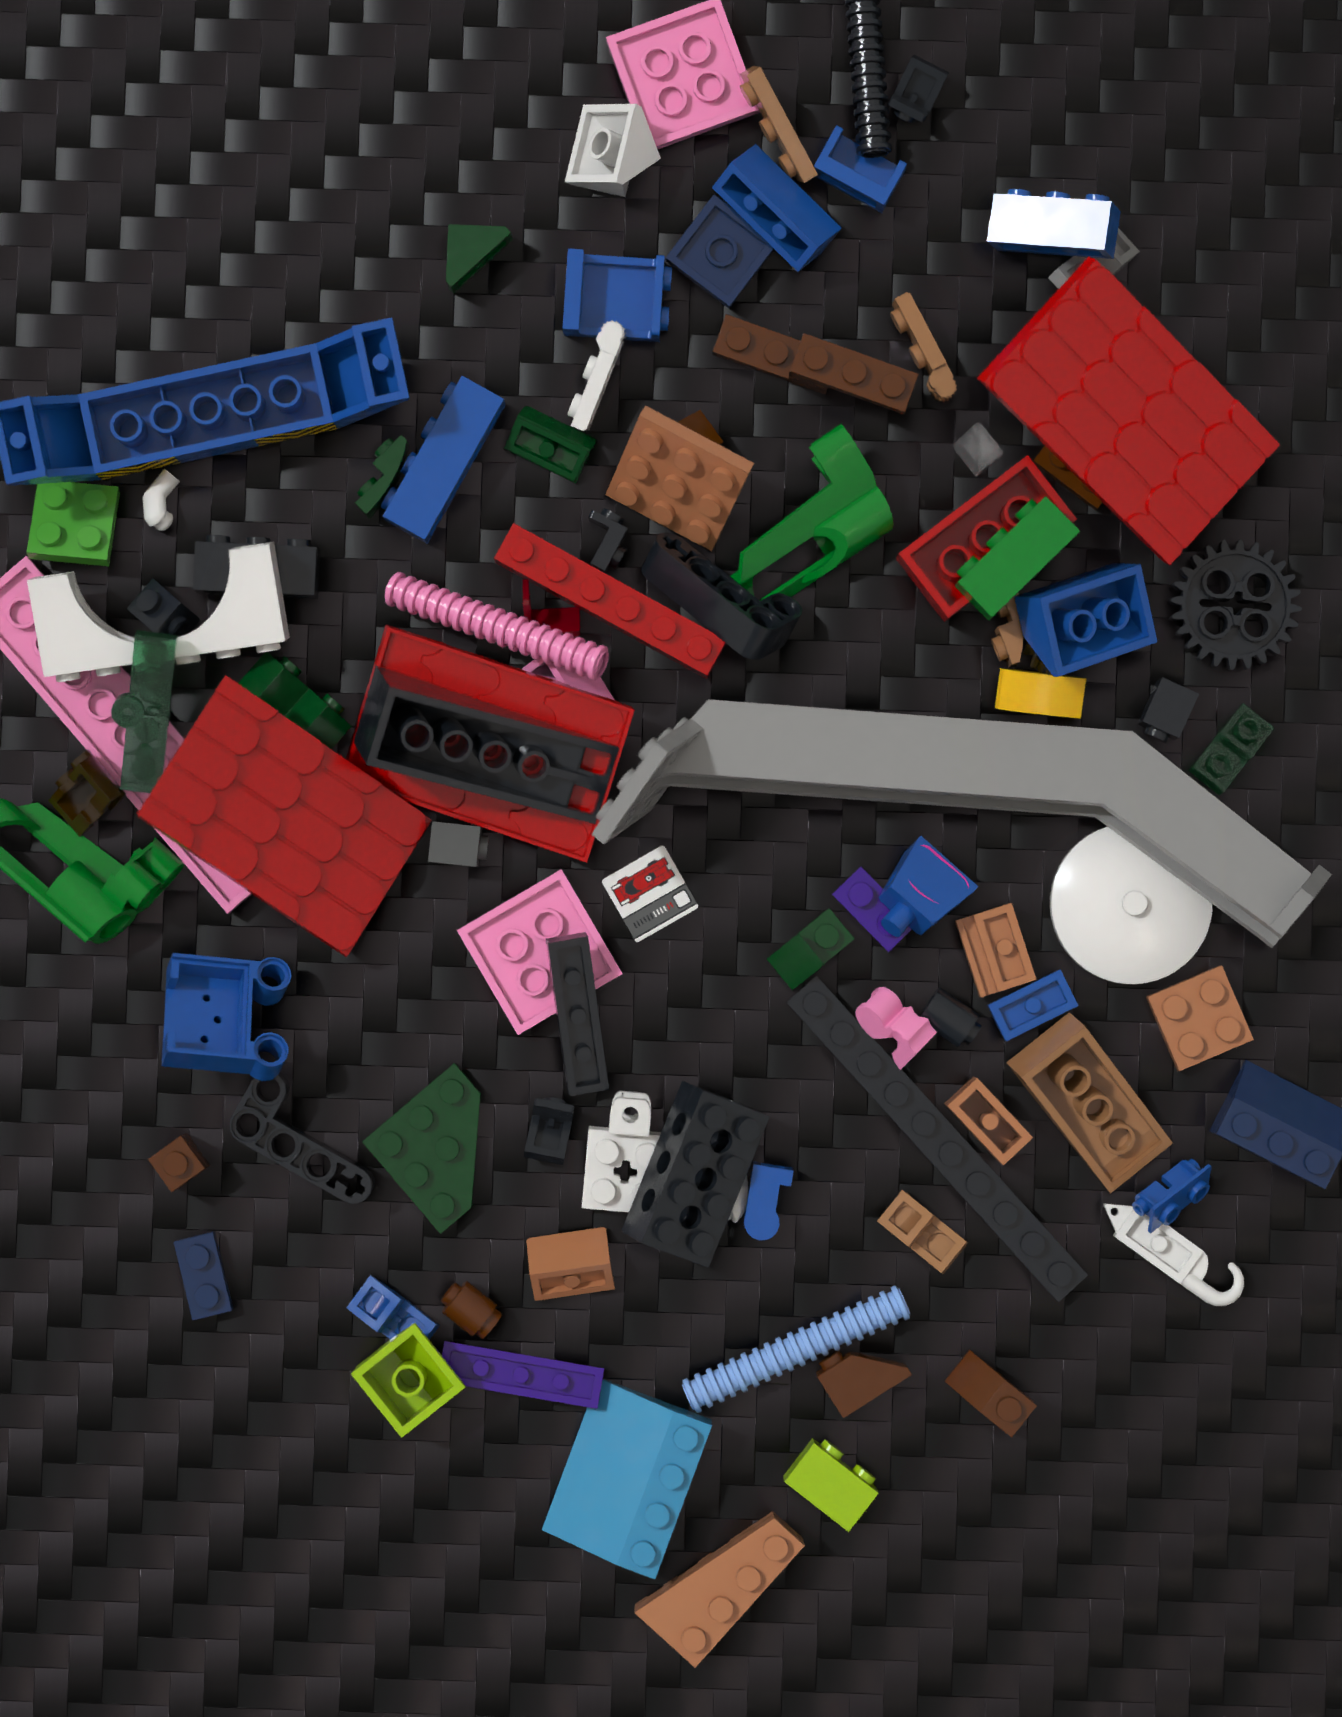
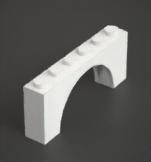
[27,542,290,682]

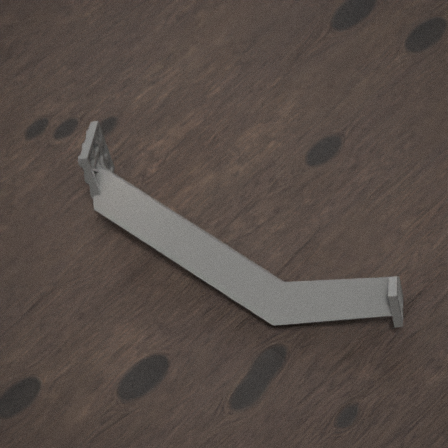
[592,699,1332,948]

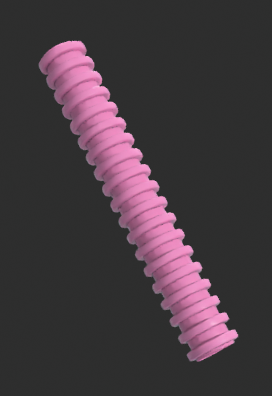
[385,572,609,681]

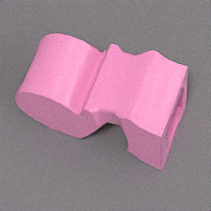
[855,987,937,1070]

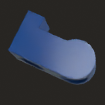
[744,1161,794,1240]

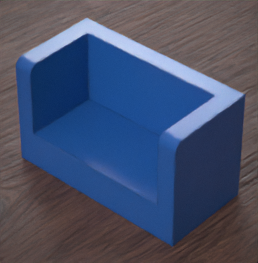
[814,125,907,213]

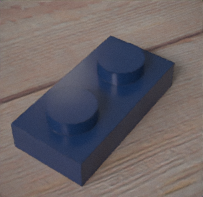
[174,1231,234,1321]

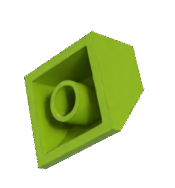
[351,1323,466,1438]

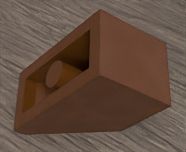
[944,1349,1037,1437]
[816,1350,912,1418]

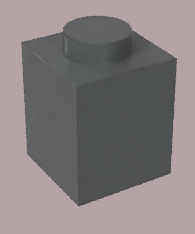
[428,821,489,868]

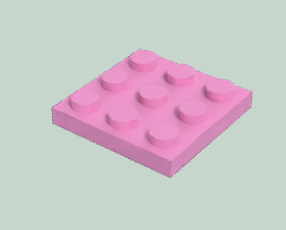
[606,0,760,149]
[457,869,623,1035]

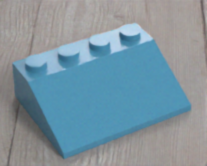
[542,1379,712,1579]

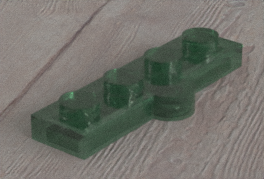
[111,630,178,793]

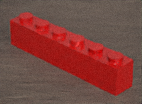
[494,523,726,679]

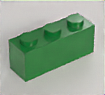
[955,496,1080,621]

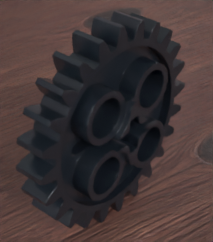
[1168,539,1302,671]

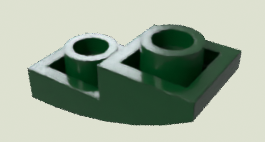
[355,435,410,519]

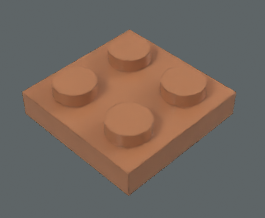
[1146,965,1254,1071]

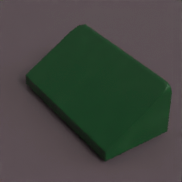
[504,406,597,483]

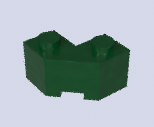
[238,652,352,749]

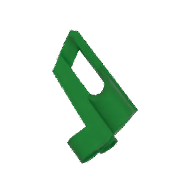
[0,798,185,944]

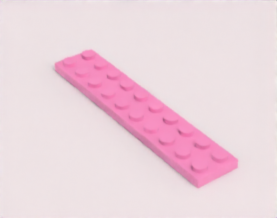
[0,556,252,914]

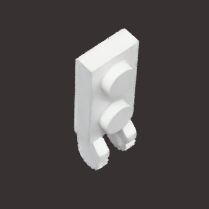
[568,320,626,431]

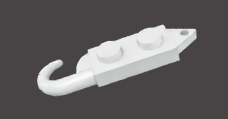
[1104,1203,1244,1306]

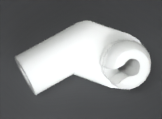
[143,469,180,531]

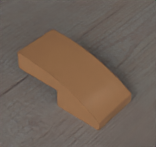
[877,1190,968,1274]

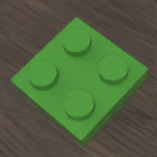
[26,482,120,567]

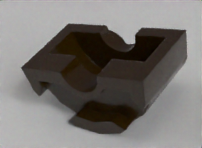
[48,750,126,837]

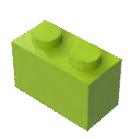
[783,1438,879,1532]

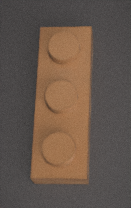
[740,66,818,183]

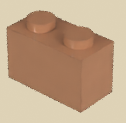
[944,1076,1033,1166]

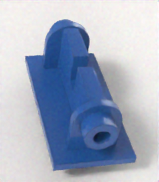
[1132,1159,1212,1233]

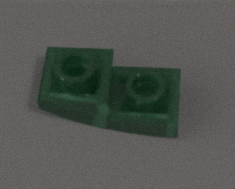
[1188,703,1274,796]

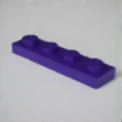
[442,1341,605,1409]

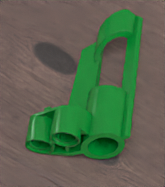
[730,424,894,601]

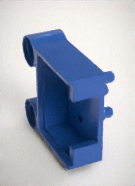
[162,953,292,1081]

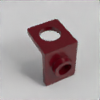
[522,579,580,637]

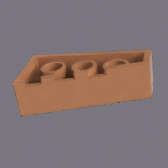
[634,1511,805,1668]

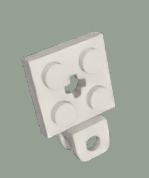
[582,1091,661,1212]

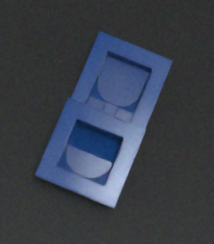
[346,1275,440,1340]

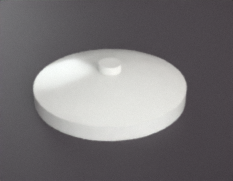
[1050,827,1213,984]

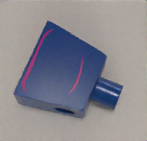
[879,836,978,937]

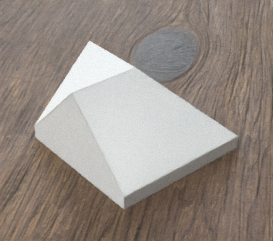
[565,104,661,197]

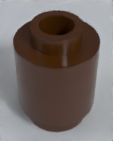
[440,1280,502,1339]

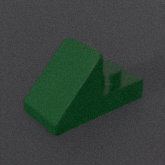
[767,908,854,990]

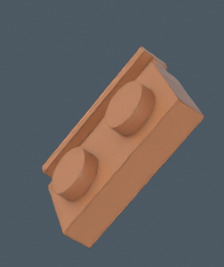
[955,903,1037,998]

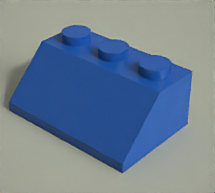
[1014,563,1157,677]

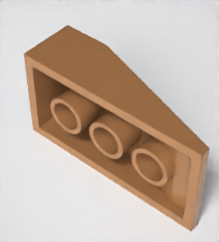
[1006,1012,1173,1194]

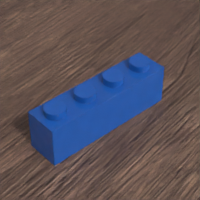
[381,376,506,544]

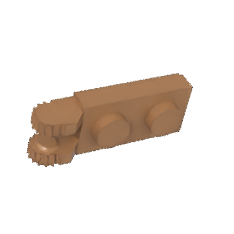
[890,292,957,403]

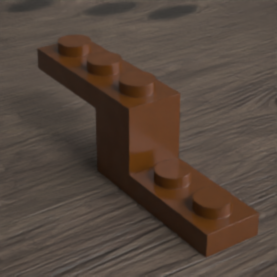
[712,314,918,414]

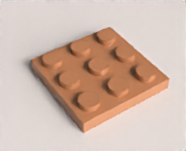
[605,406,754,551]

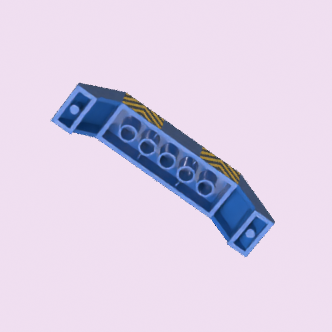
[0,318,410,486]

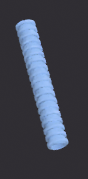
[682,1285,911,1413]

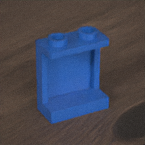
[563,249,672,342]

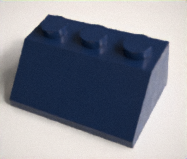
[1209,1060,1342,1189]

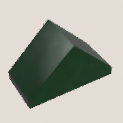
[446,224,513,294]

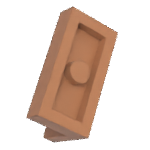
[526,1227,615,1301]

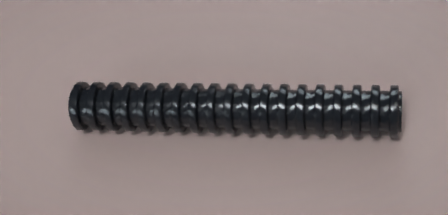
[844,0,892,158]

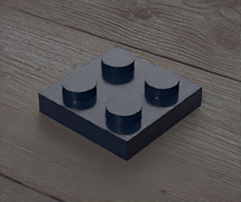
[665,194,775,309]

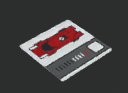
[602,846,698,942]

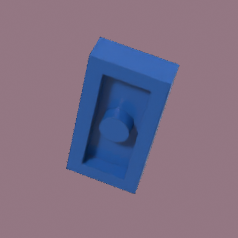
[987,969,1079,1041]

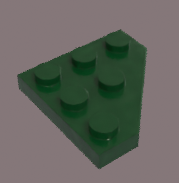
[362,1063,481,1234]

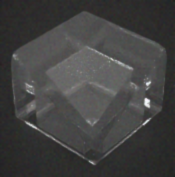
[953,422,1003,477]

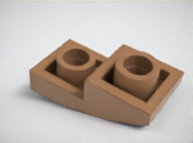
[991,593,1023,667]

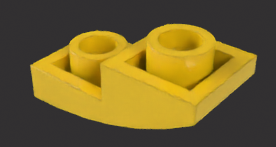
[995,668,1086,719]

